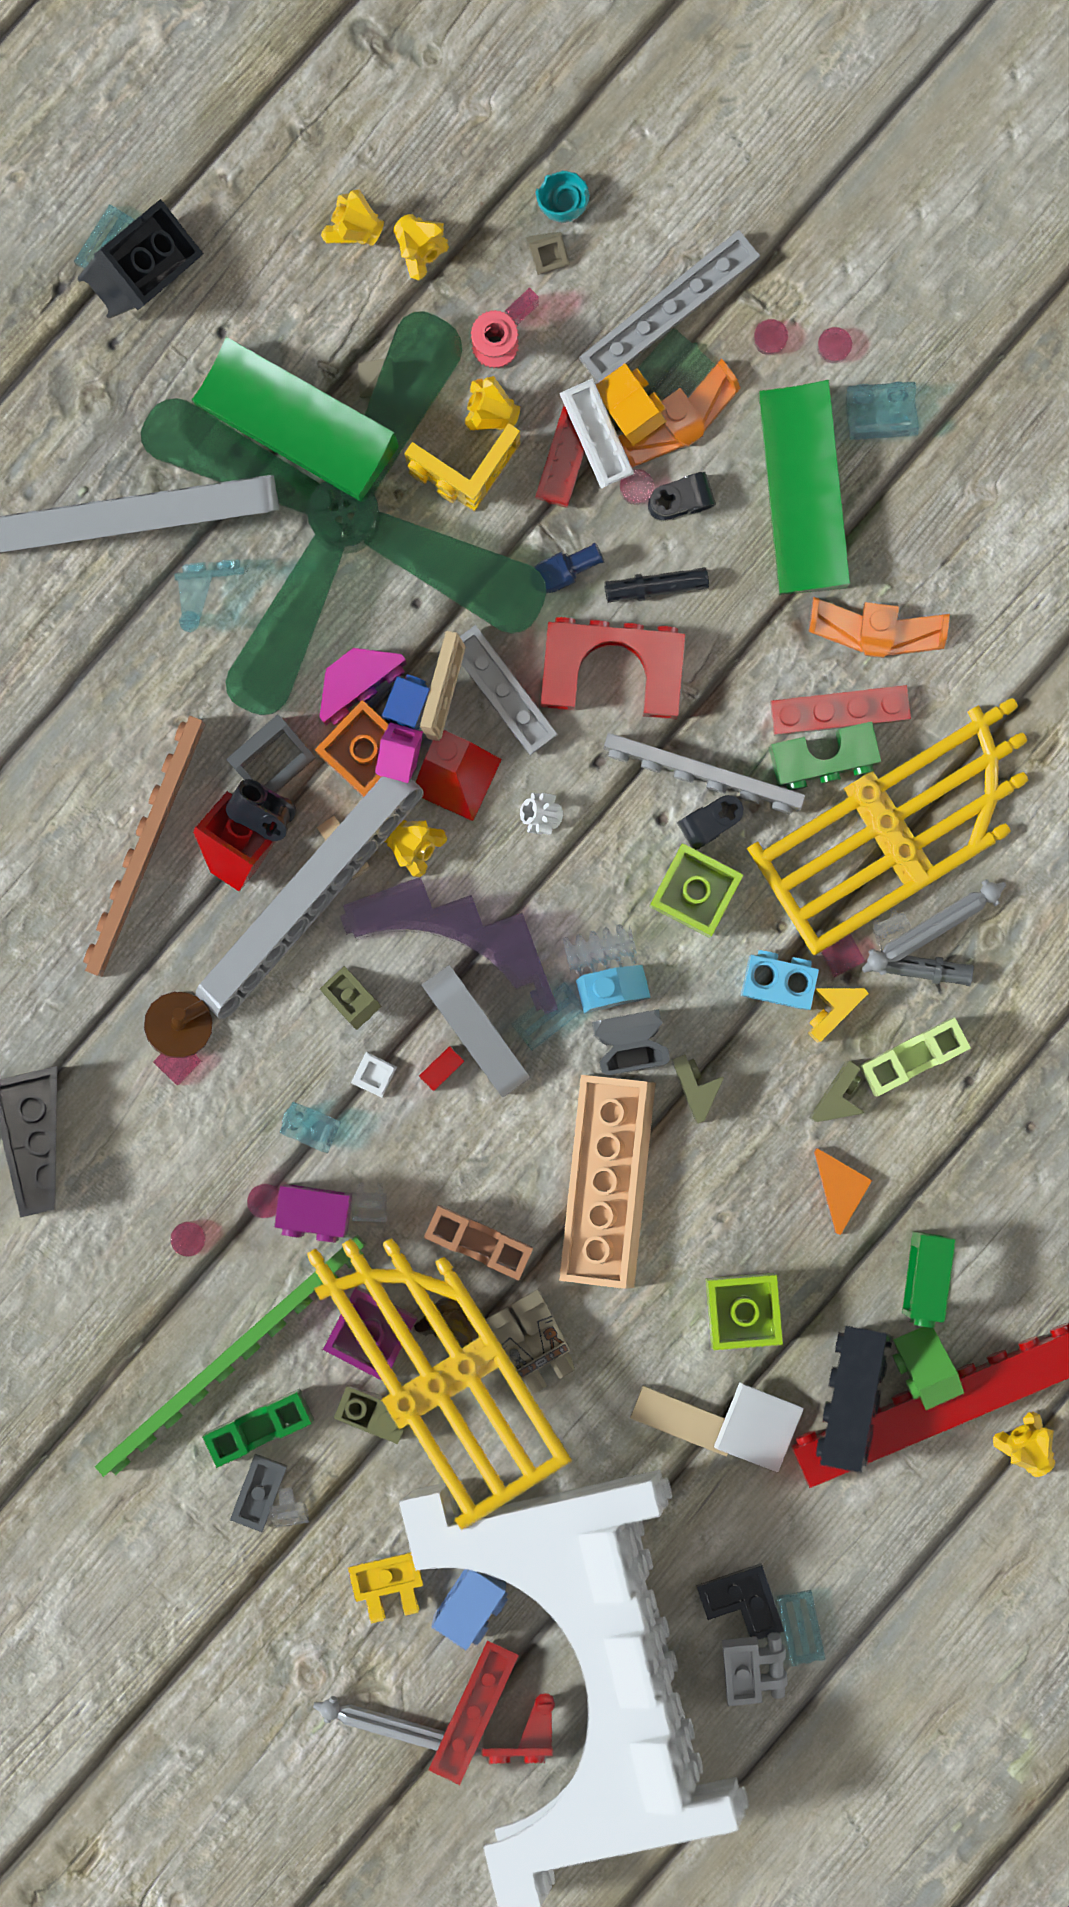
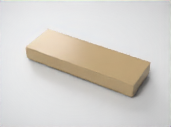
[420,631,466,741]
[630,1385,728,1457]

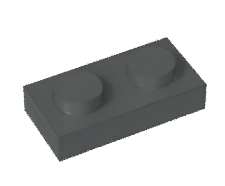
[230,1453,287,1532]

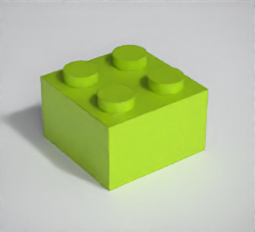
[649,843,743,938]
[705,1273,783,1350]

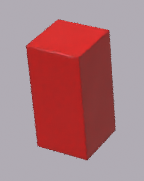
[419,1046,465,1091]

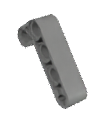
[422,965,530,1098]

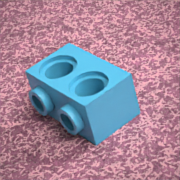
[741,950,819,1010]

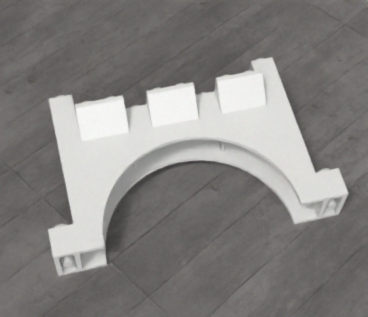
[399,1470,748,1907]

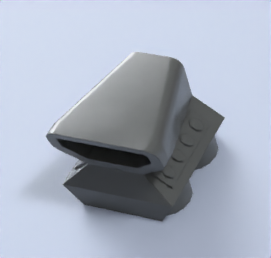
[592,1009,670,1075]

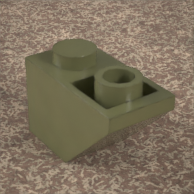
[334,1385,405,1444]

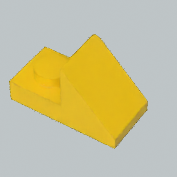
[808,988,869,1043]

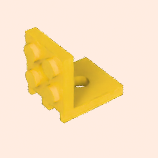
[404,423,520,512]

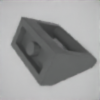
[226,714,316,793]

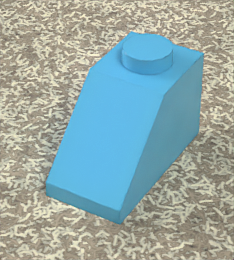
[576,965,651,1014]

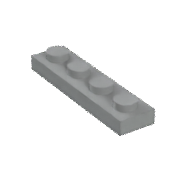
[460,625,557,756]

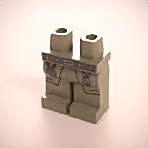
[485,1289,575,1395]

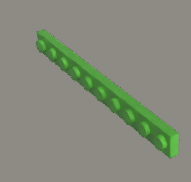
[94,1234,366,1477]

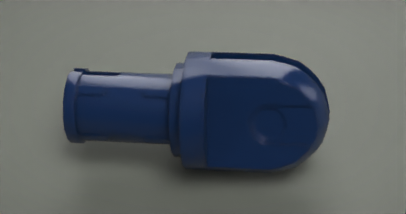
[531,543,604,593]

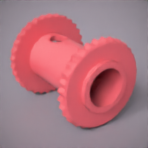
[471,310,519,369]

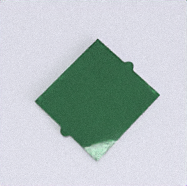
[638,328,716,399]

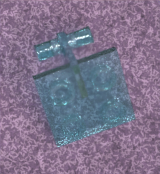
[174,559,249,632]

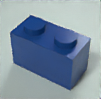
[382,674,430,730]

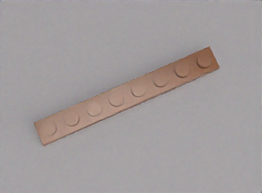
[83,716,206,977]

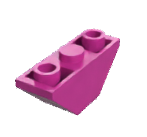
[319,648,407,726]

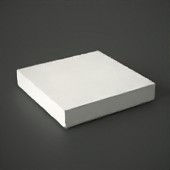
[714,1383,804,1472]

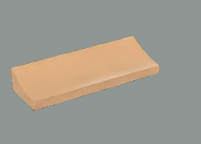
[559,1075,656,1289]

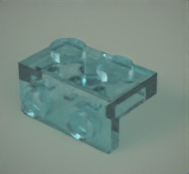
[845,382,919,440]

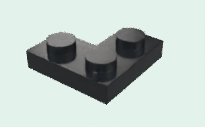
[696,1563,784,1641]

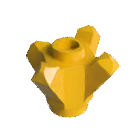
[321,189,384,246]
[393,214,449,280]
[465,376,520,430]
[384,820,447,877]
[993,1412,1056,1477]

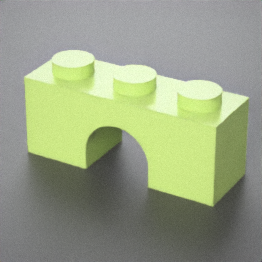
[858,1018,971,1096]

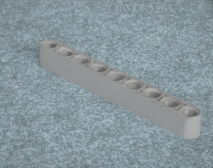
[0,475,280,552]
[196,776,423,1019]

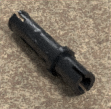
[604,567,709,603]

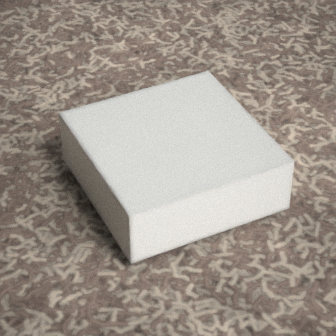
[351,1052,397,1098]

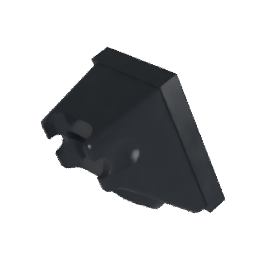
[77,199,204,319]

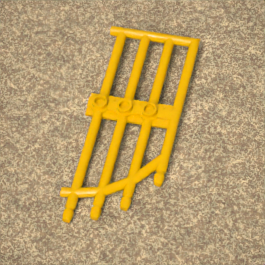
[747,698,1028,956]
[307,1238,572,1531]

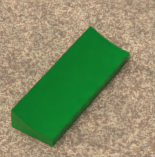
[192,337,399,501]
[758,380,850,595]

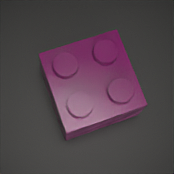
[274,1184,353,1243]
[322,1286,418,1381]

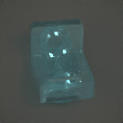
[280,1102,341,1154]

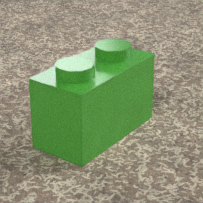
[892,1327,964,1410]

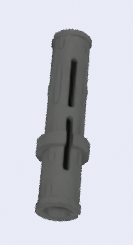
[870,951,974,987]

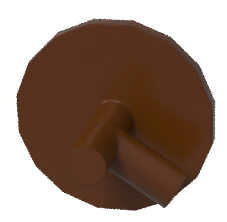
[144,992,213,1059]

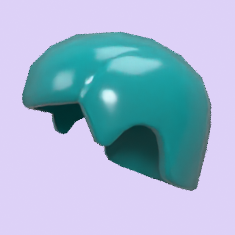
[535,170,590,223]

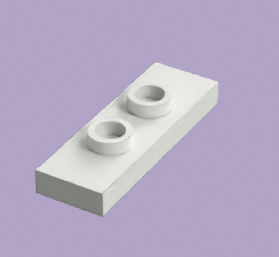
[559,378,634,488]

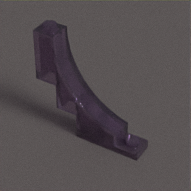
[340,877,558,1016]

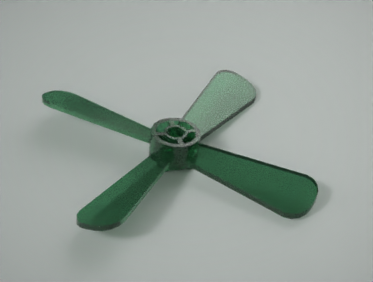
[140,311,546,716]

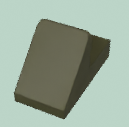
[320,966,382,1030]
[671,1054,724,1124]
[809,1061,865,1122]

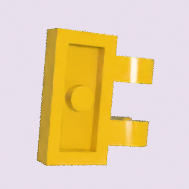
[348,1552,424,1624]

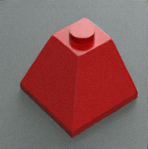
[415,730,502,822]
[193,791,276,892]

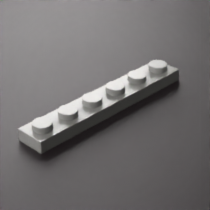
[579,230,760,383]
[603,733,805,814]

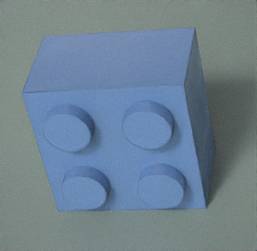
[431,1569,508,1651]

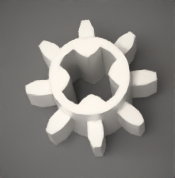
[520,793,563,835]

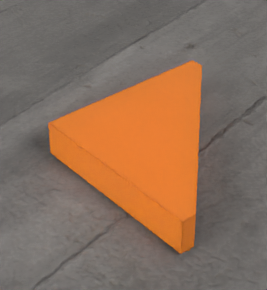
[814,1148,872,1235]

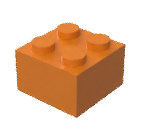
[315,700,389,797]

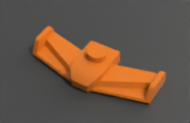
[618,358,740,467]
[809,597,950,658]

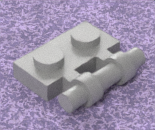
[722,1633,788,1706]

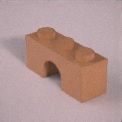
[424,1205,533,1281]

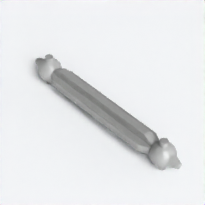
[862,879,1006,975]
[313,1696,481,1755]

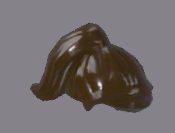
[414,1297,480,1348]

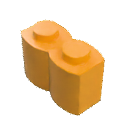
[596,363,667,446]

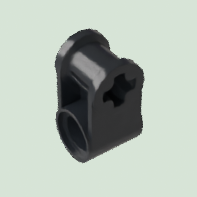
[648,472,716,521]
[226,779,296,841]
[676,795,744,850]

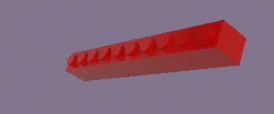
[791,1323,1069,1488]

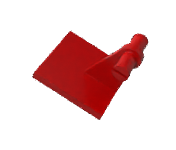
[482,1693,555,1763]

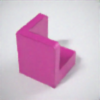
[375,723,423,783]

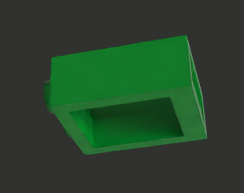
[902,1231,956,1328]

